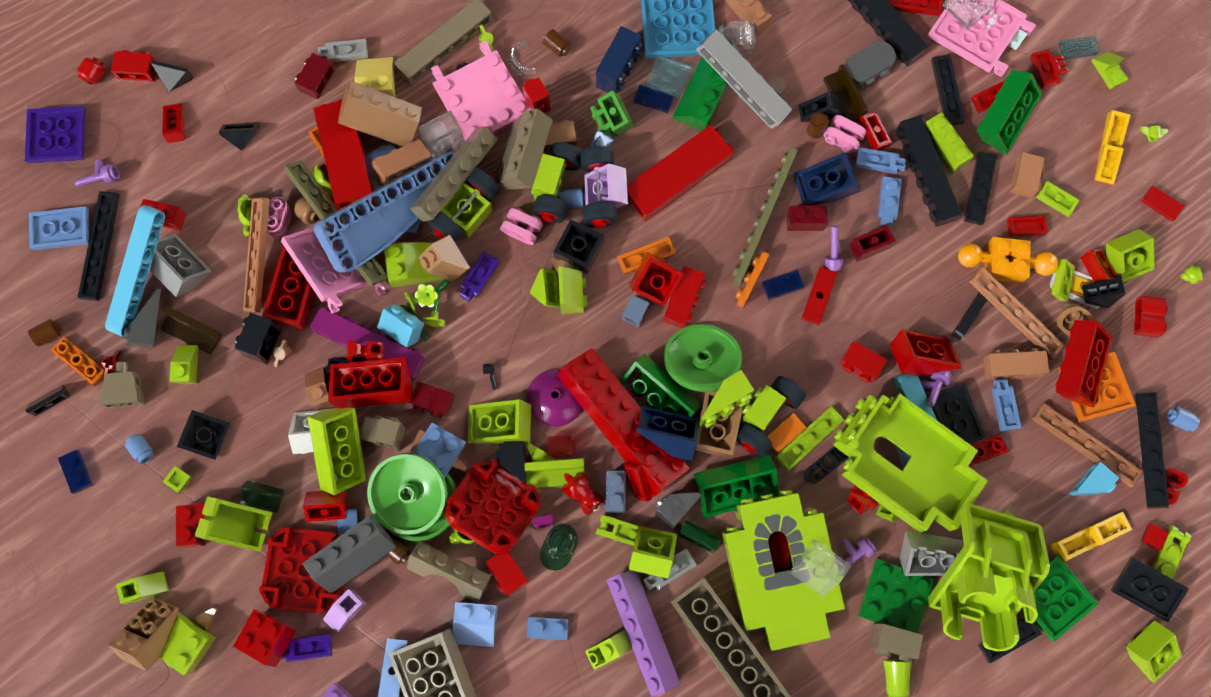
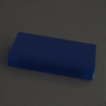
[634,84,674,114]

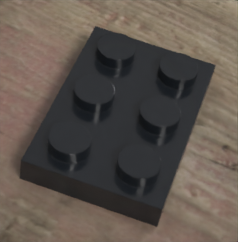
[927,383,986,444]
[1111,556,1189,623]

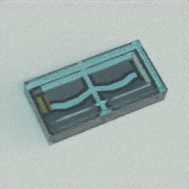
[1058,36,1099,60]

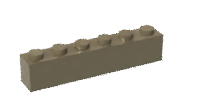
[394,0,493,86]
[409,126,498,222]

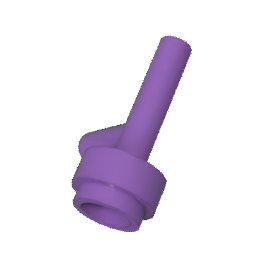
[74,160,120,187]
[825,226,844,271]
[920,370,952,407]
[836,538,877,575]

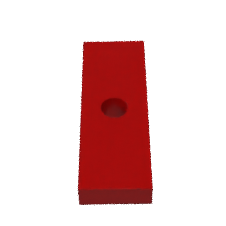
[801,267,837,326]
[969,434,1009,467]

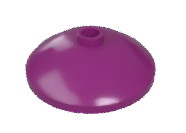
[527,369,583,427]

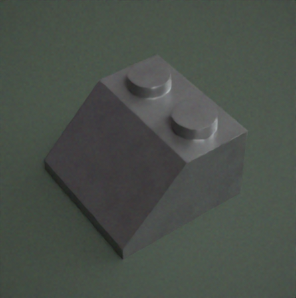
[655,493,701,529]

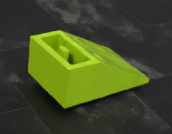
[699,370,754,428]

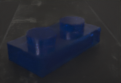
[762,270,804,301]
[58,450,93,494]

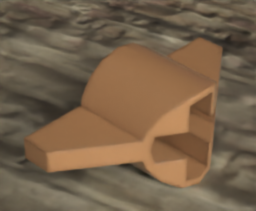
[551,257,579,275]
[273,339,292,367]
[195,607,218,631]

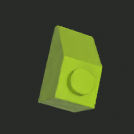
[170,345,199,384]

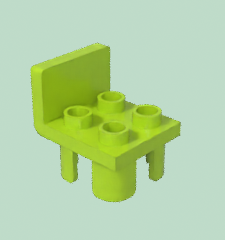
[928,503,1050,651]

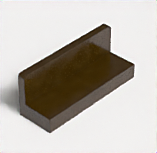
[823,64,868,123]
[161,306,222,354]

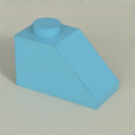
[1069,462,1119,496]

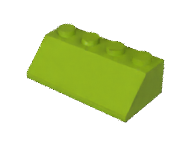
[308,407,366,495]

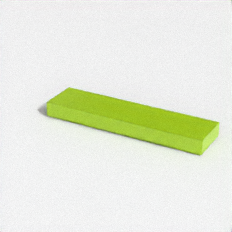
[775,405,845,471]

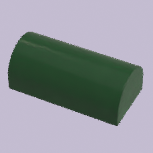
[678,520,721,553]

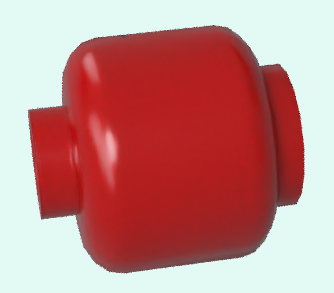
[77,57,106,85]

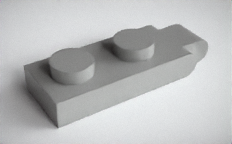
[318,39,368,62]
[643,548,697,590]

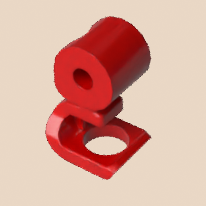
[347,340,384,362]
[1165,468,1188,505]

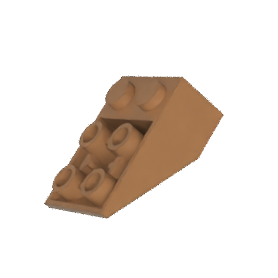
[108,597,179,671]

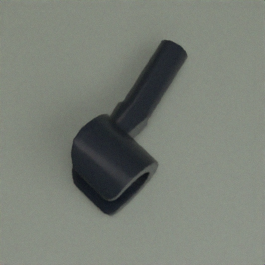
[483,364,498,390]

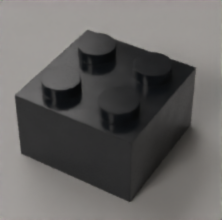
[553,219,604,274]
[234,313,281,365]

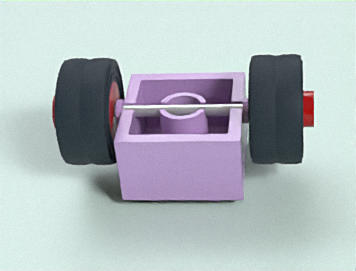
[580,147,628,228]

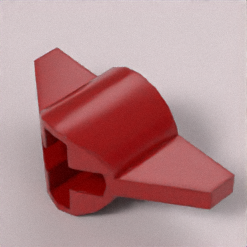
[102,350,121,376]

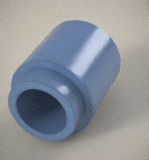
[559,188,586,208]
[1166,406,1200,432]
[125,434,154,464]

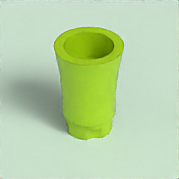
[883,659,912,697]

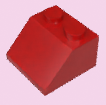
[629,251,683,307]

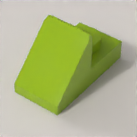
[1091,52,1128,90]

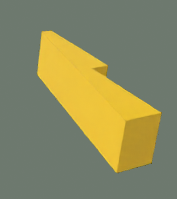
[1094,110,1131,185]
[1049,512,1133,562]

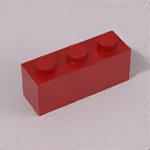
[663,265,706,328]

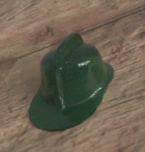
[540,524,578,571]

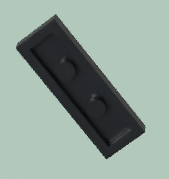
[978,618,1042,663]

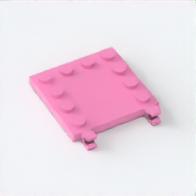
[927,0,1036,77]
[431,40,531,141]
[281,227,390,313]

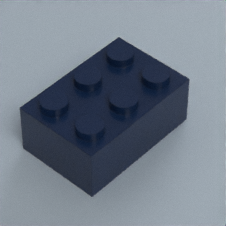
[596,26,642,93]

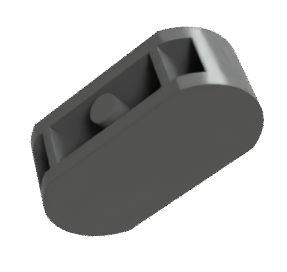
[844,41,896,89]

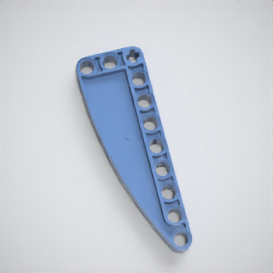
[314,152,455,273]

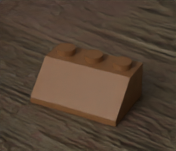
[695,391,743,456]

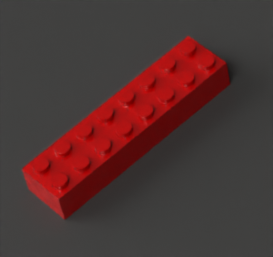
[557,348,690,497]

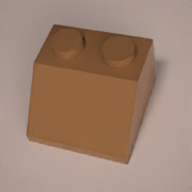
[418,235,470,282]

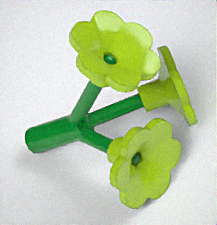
[404,279,449,327]

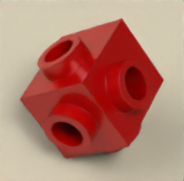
[847,485,879,515]

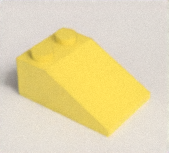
[354,57,395,97]

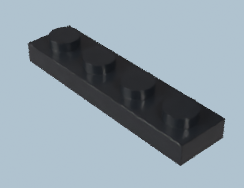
[931,55,965,125]
[964,152,997,226]

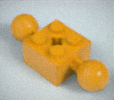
[958,237,1059,283]

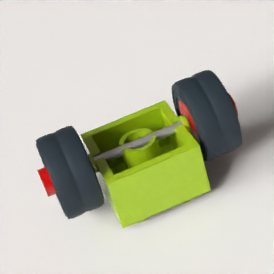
[531,142,582,223]
[428,168,501,242]
[736,376,806,457]

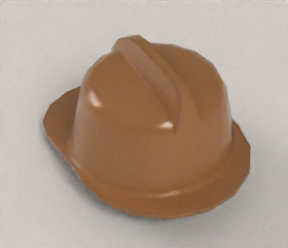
[1057,304,1097,336]

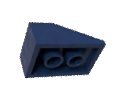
[793,152,861,206]
[637,406,700,461]

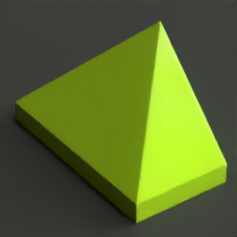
[530,268,560,308]

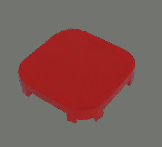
[445,460,541,553]
[259,527,344,613]

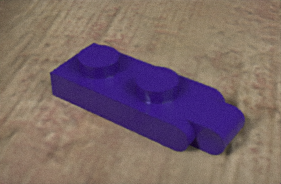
[459,251,500,302]
[281,635,332,662]

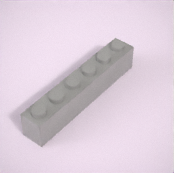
[696,29,792,129]

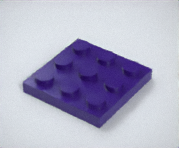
[25,106,86,163]

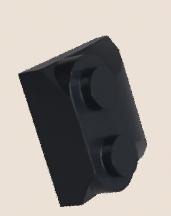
[177,410,230,460]

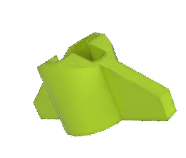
[479,25,494,52]
[1140,126,1168,143]
[527,443,555,462]

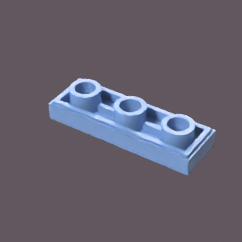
[378,638,408,697]

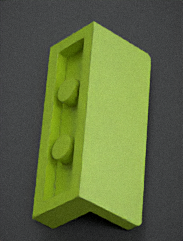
[524,458,585,488]

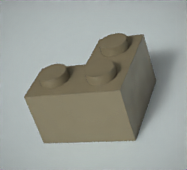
[359,415,406,451]
[868,624,923,663]

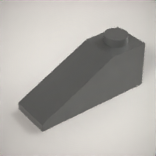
[123,289,161,349]

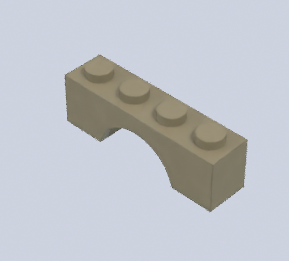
[406,541,491,604]

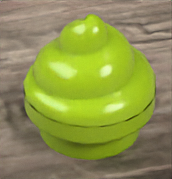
[1180,265,1203,284]

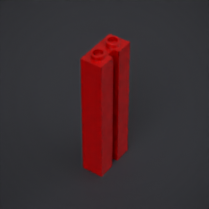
[313,99,375,210]
[627,125,734,222]

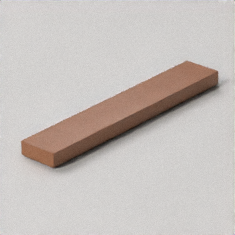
[243,198,270,312]
[968,267,1064,359]
[1032,403,1143,487]

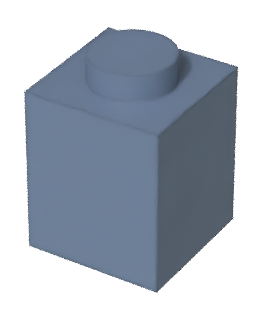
[622,295,649,327]

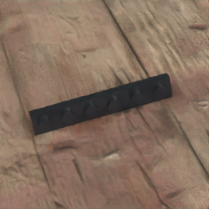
[1135,392,1169,509]

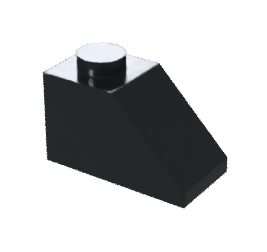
[799,91,843,122]
[496,442,526,483]

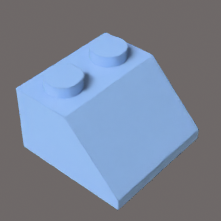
[453,602,498,647]

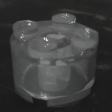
[719,20,756,57]

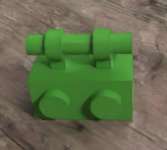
[590,90,634,137]

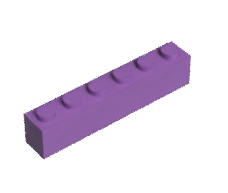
[607,570,681,697]

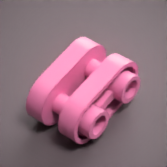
[824,115,867,153]
[267,197,293,239]
[500,207,543,245]

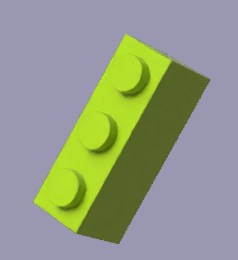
[925,112,974,174]

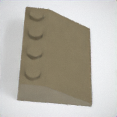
[495,109,552,190]
[388,628,477,697]

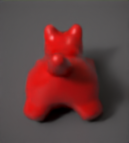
[562,472,604,515]

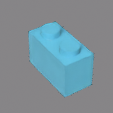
[377,304,424,348]

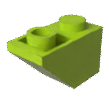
[116,572,169,605]
[585,630,633,670]

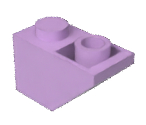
[323,589,367,634]

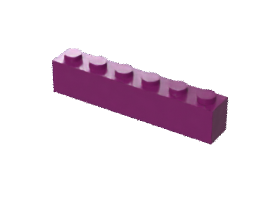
[309,307,425,380]

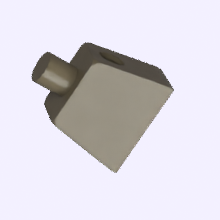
[100,362,145,408]

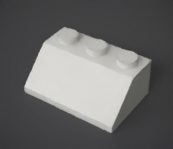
[288,408,336,454]

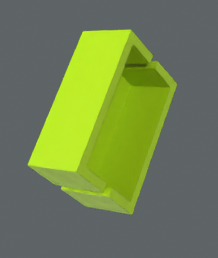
[195,496,272,552]

